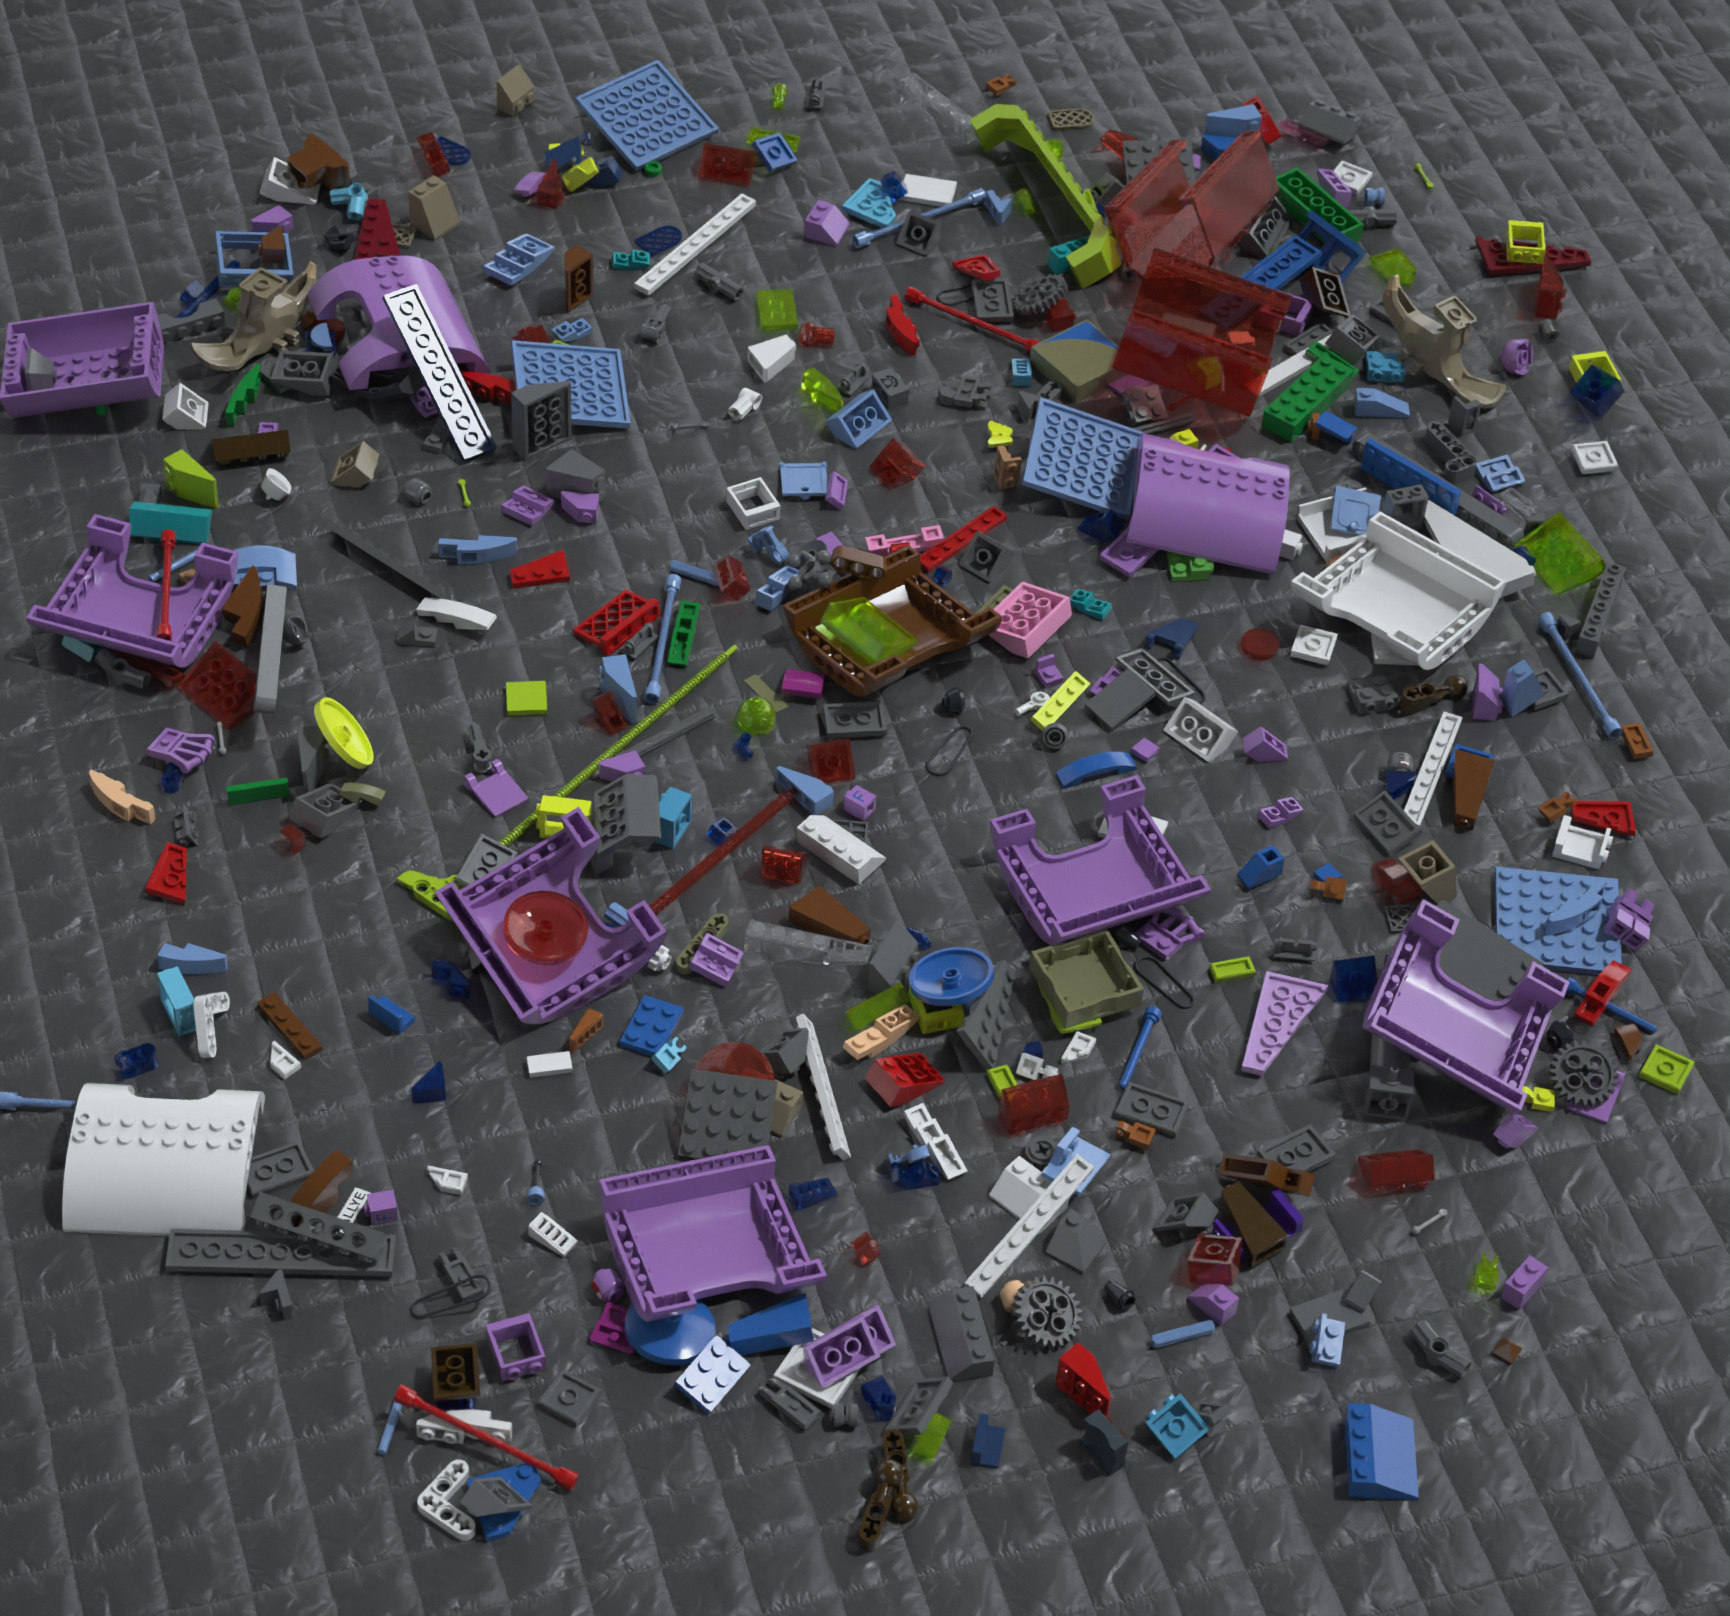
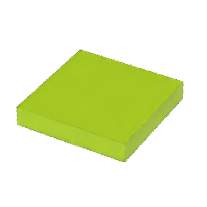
[506,681,547,716]
[1639,1045,1695,1095]

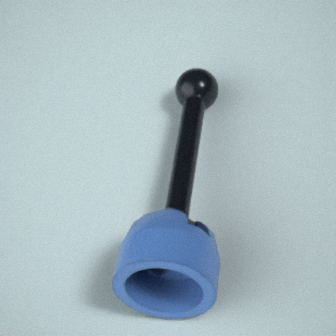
[527,1159,545,1206]

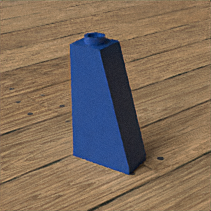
[725,1293,814,1356]

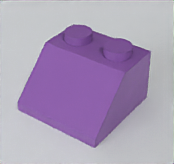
[804,200,850,246]
[1473,664,1503,721]

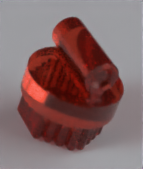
[850,1231,882,1265]

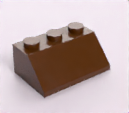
[565,245,593,313]

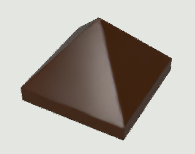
[1492,1337,1522,1365]

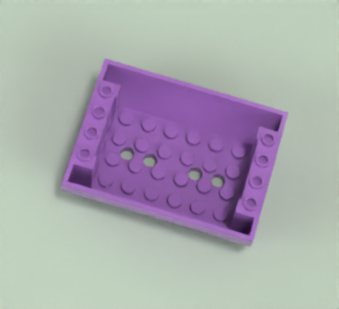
[0,302,164,418]

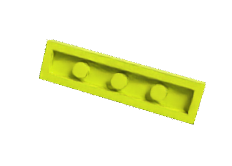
[1030,671,1090,730]

